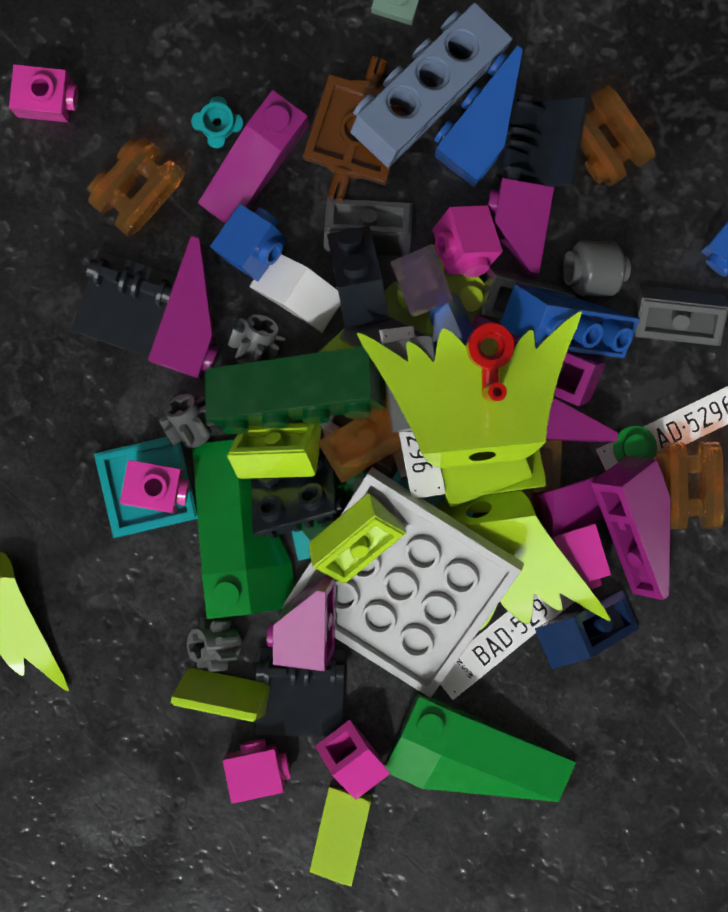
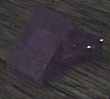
[390,244,452,317]

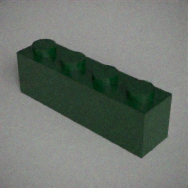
[205,346,387,434]

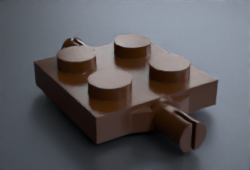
[303,56,408,203]

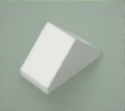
[250,254,340,333]

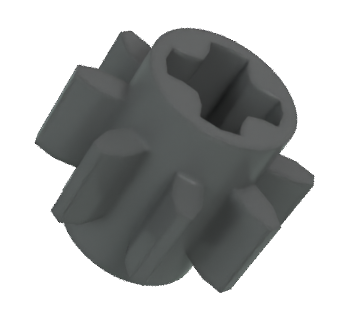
[227,315,285,364]
[159,394,214,448]
[187,617,241,672]

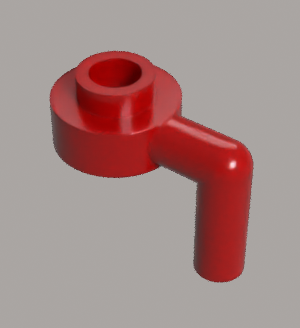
[466,323,514,402]

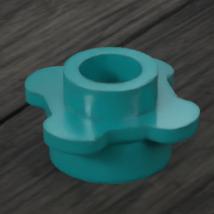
[191,96,243,149]

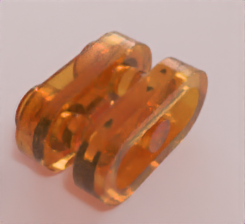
[580,85,655,187]
[88,137,185,237]
[655,442,724,530]

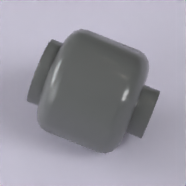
[562,240,631,297]

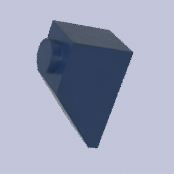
[535,589,639,669]

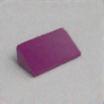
[536,473,604,537]

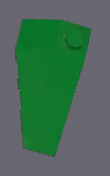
[192,439,295,619]
[385,691,576,802]

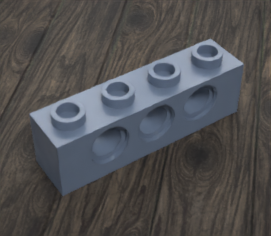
[350,3,513,168]

